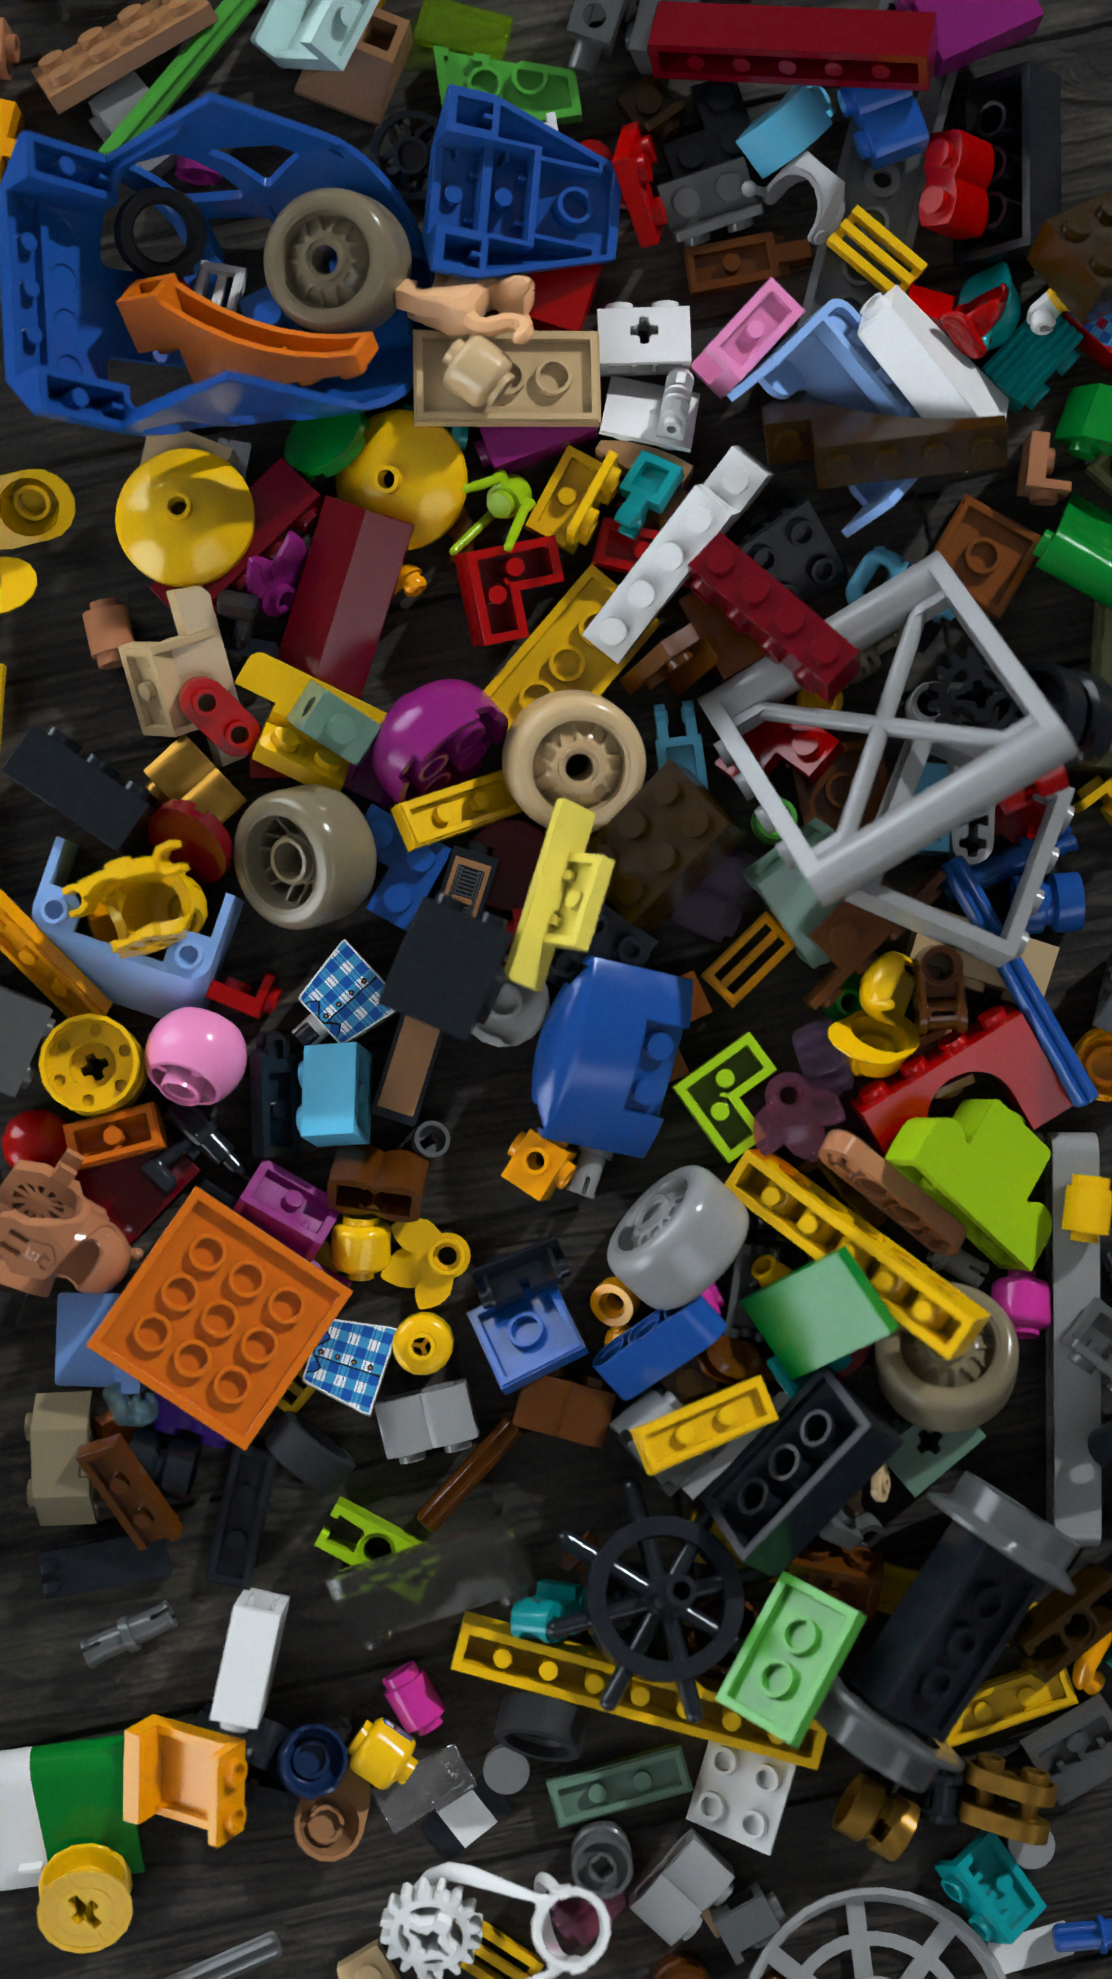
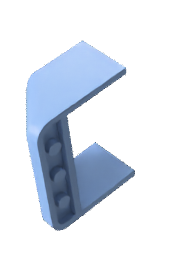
[727,299,922,538]
[32,836,244,1019]

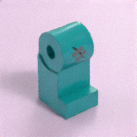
[510,1579,582,1643]

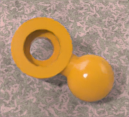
[590,1277,640,1346]

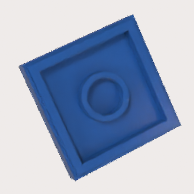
[467,1282,589,1396]

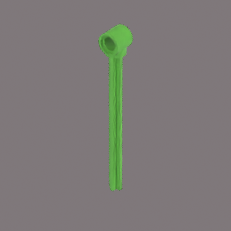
[98,0,261,155]

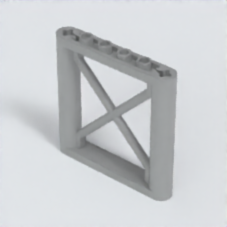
[697,550,1079,908]

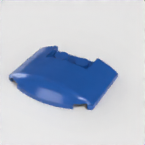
[532,955,693,1158]

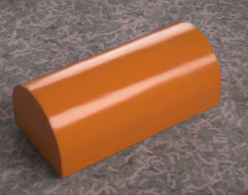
[63,1102,168,1171]

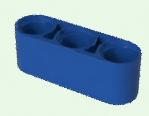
[592,1295,727,1401]

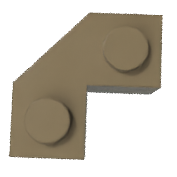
[25,1391,100,1526]

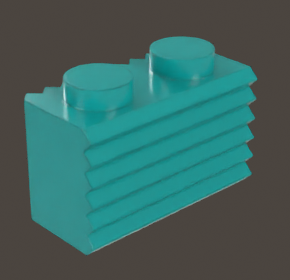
[981,315,1084,415]

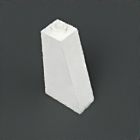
[857,284,1009,473]

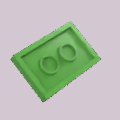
[715,1571,867,1749]

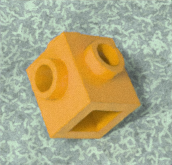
[501,1128,578,1201]

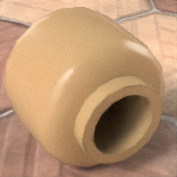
[442,335,515,407]

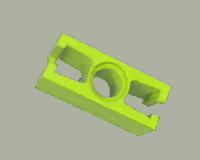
[314,1496,442,1601]

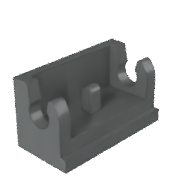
[723,1241,781,1342]

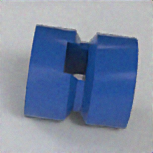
[1008,872,1085,934]

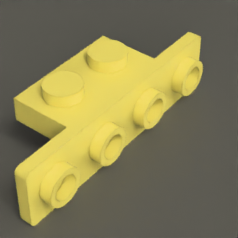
[505,798,615,992]

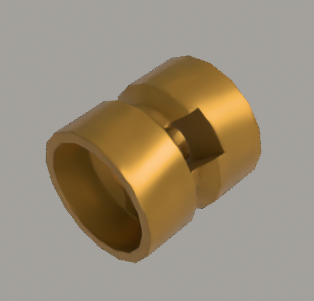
[832,1773,920,1862]

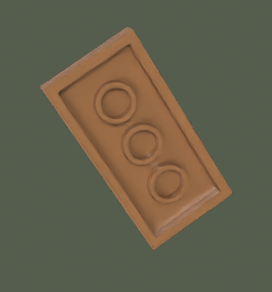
[31,0,219,115]

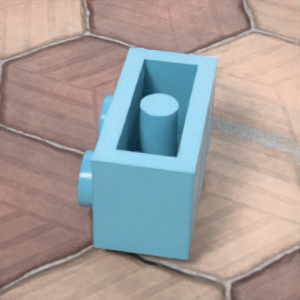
[296,1042,373,1147]

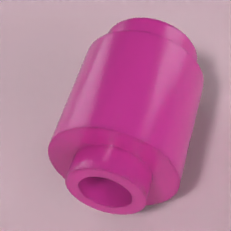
[382,1661,447,1736]

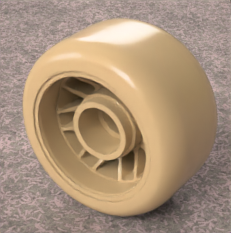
[502,690,646,833]

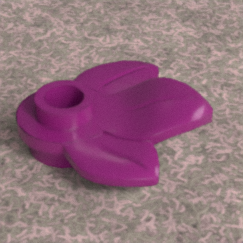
[246,531,309,617]

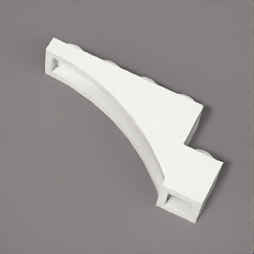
[582,445,775,664]

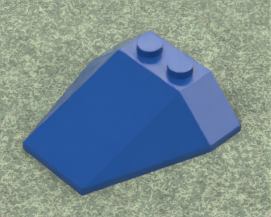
[422,84,621,281]

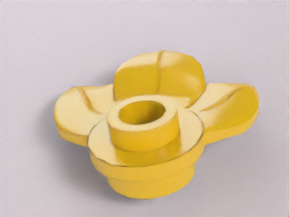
[381,1218,471,1309]

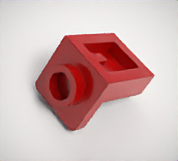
[205,972,283,1020]

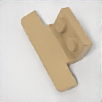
[118,586,248,767]

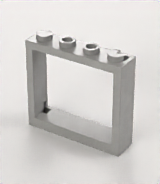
[844,720,1075,968]

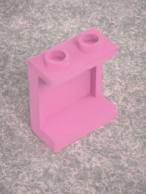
[690,277,805,399]

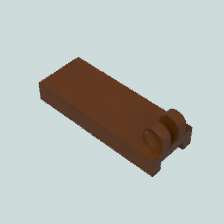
[75,1433,184,1551]

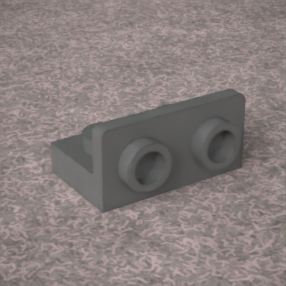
[654,156,764,248]

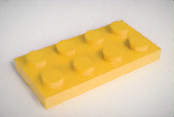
[483,564,662,735]

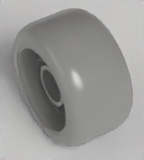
[607,1165,749,1310]

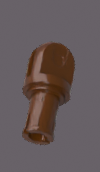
[697,1335,778,1388]

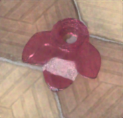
[753,1072,846,1162]

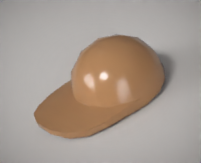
[294,1759,371,1862]

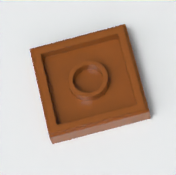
[931,494,1041,621]

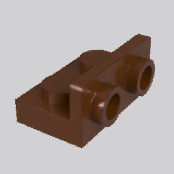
[620,618,725,696]
[786,1537,885,1627]

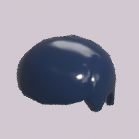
[277,1724,347,1800]

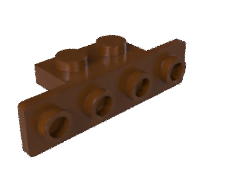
[802,869,947,1010]

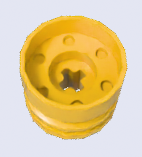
[39,1013,148,1118]

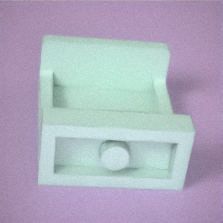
[250,0,380,71]

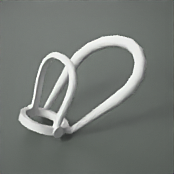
[408,1861,611,1979]

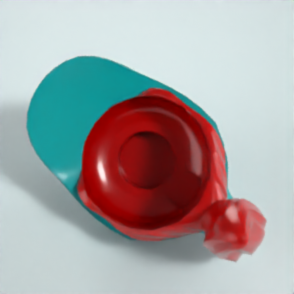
[941,261,1021,359]

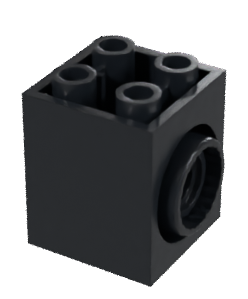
[377,891,514,1041]

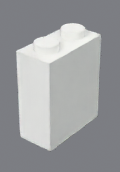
[209,1587,291,1733]

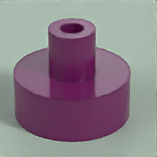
[175,155,221,185]

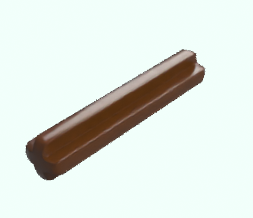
[416,1416,523,1532]

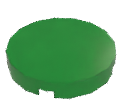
[284,412,369,481]

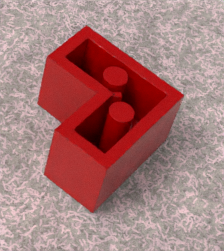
[454,535,564,646]

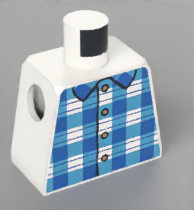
[291,939,398,1046]
[302,1319,397,1417]

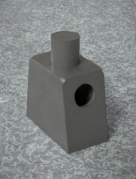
[566,0,633,78]

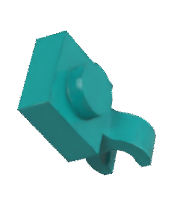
[614,449,685,540]

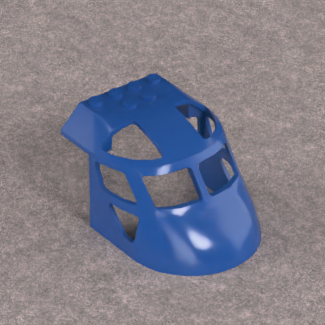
[0,92,435,436]

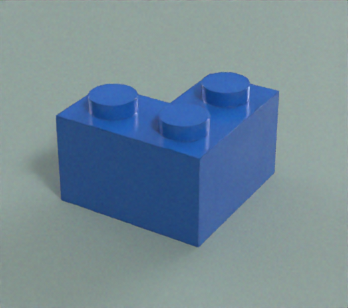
[364,804,453,933]

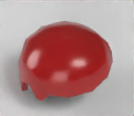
[2,1109,67,1169]

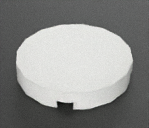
[472,955,550,1047]

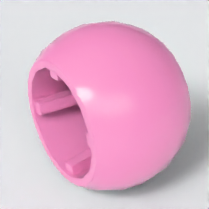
[144,1007,247,1106]

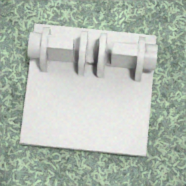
[599,366,700,453]
[686,1741,797,1856]

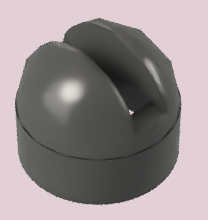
[411,1121,450,1160]

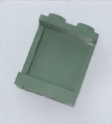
[741,817,845,969]

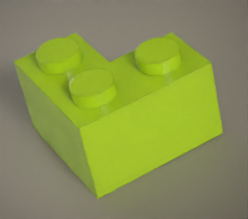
[671,1032,777,1163]

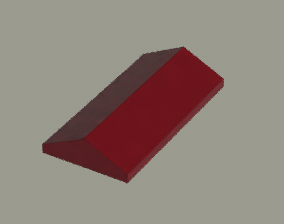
[279,495,415,700]

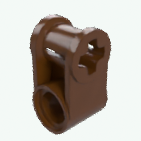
[914,945,968,1036]

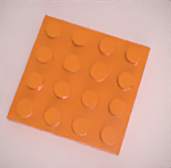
[86,1186,353,1451]

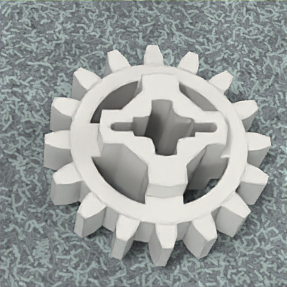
[380,1877,483,1979]

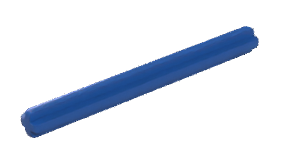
[941,855,1098,1108]

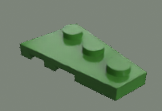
[433,45,582,125]

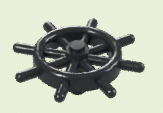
[546,1478,774,1723]

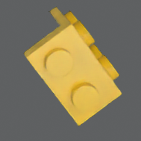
[525,445,622,555]

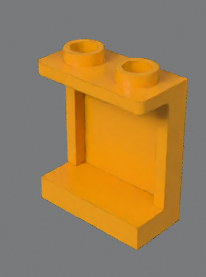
[123,1714,248,1848]

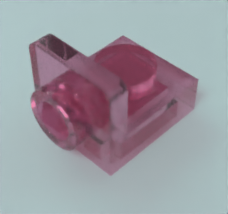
[552,1891,625,1947]

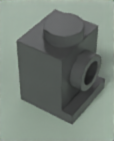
[709,1880,787,1965]

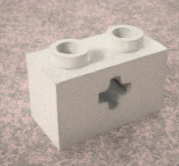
[596,300,692,377]

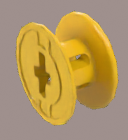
[37,1843,133,1954]

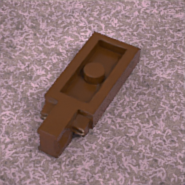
[682,231,813,298]

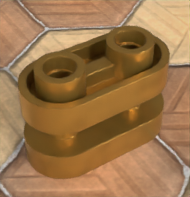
[957,1752,1058,1846]

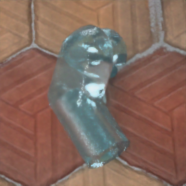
[102,1383,159,1427]

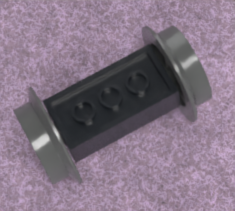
[814,1470,1080,1793]

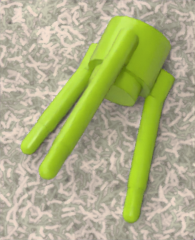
[449,469,536,556]

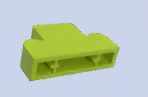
[884,1099,1052,1271]

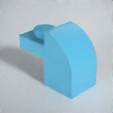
[736,85,836,179]

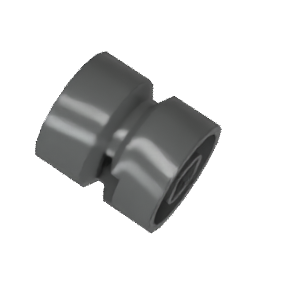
[571,1818,633,1900]

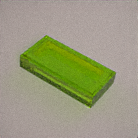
[413,0,513,61]

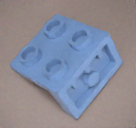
[55,1292,148,1394]

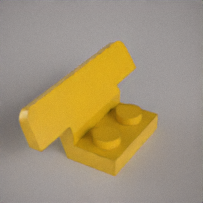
[235,652,387,791]

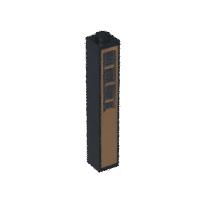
[370,840,500,1127]

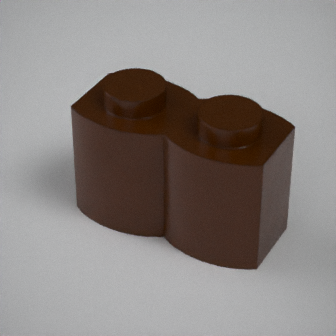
[326,1144,430,1222]
[512,1367,617,1449]

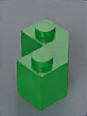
[1053,383,1112,461]

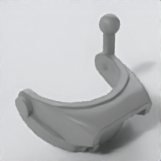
[741,150,846,245]

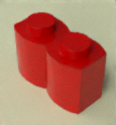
[919,129,995,240]

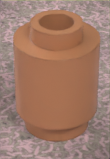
[82,598,135,669]

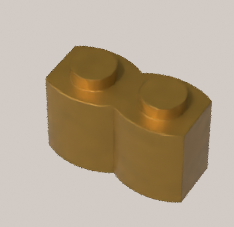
[143,734,250,827]

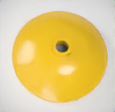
[335,409,468,550]
[115,448,255,587]

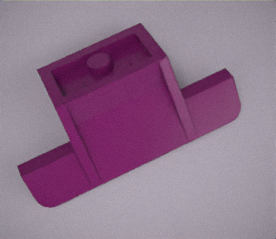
[233,1158,352,1288]

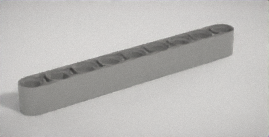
[1044,1132,1102,1548]

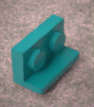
[934,1830,1047,1945]

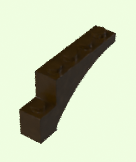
[760,390,1008,489]

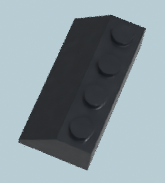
[953,60,1062,268]
[699,1364,904,1578]

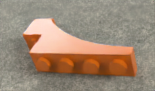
[116,273,379,386]

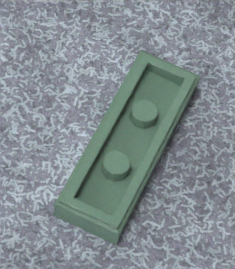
[546,1741,694,1828]

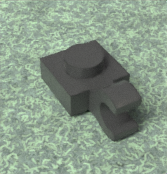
[819,1504,885,1551]

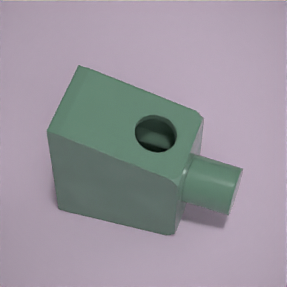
[286,680,381,767]

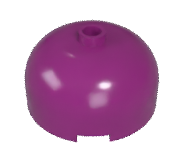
[371,679,508,805]

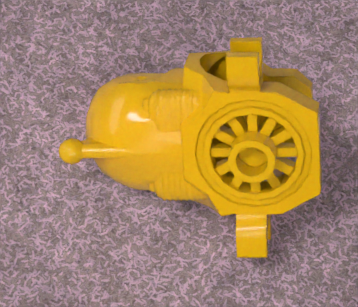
[61,840,208,959]

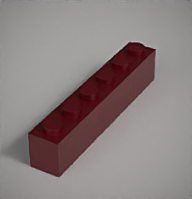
[647,1,938,91]

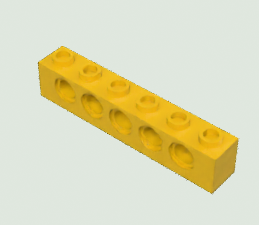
[725,1147,992,1360]

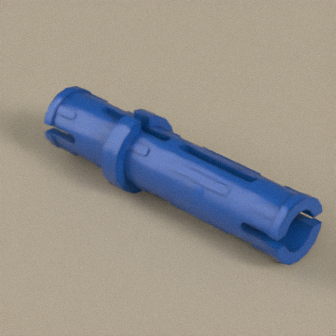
[940,826,1079,904]

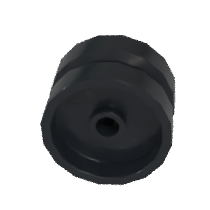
[998,662,1112,773]

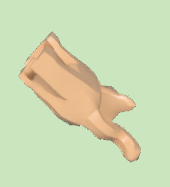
[395,264,535,344]

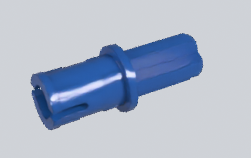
[1052,1914,1112,1954]

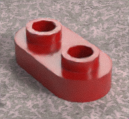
[178,676,260,757]

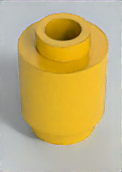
[1061,1174,1112,1244]

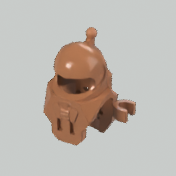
[0,1147,144,1294]

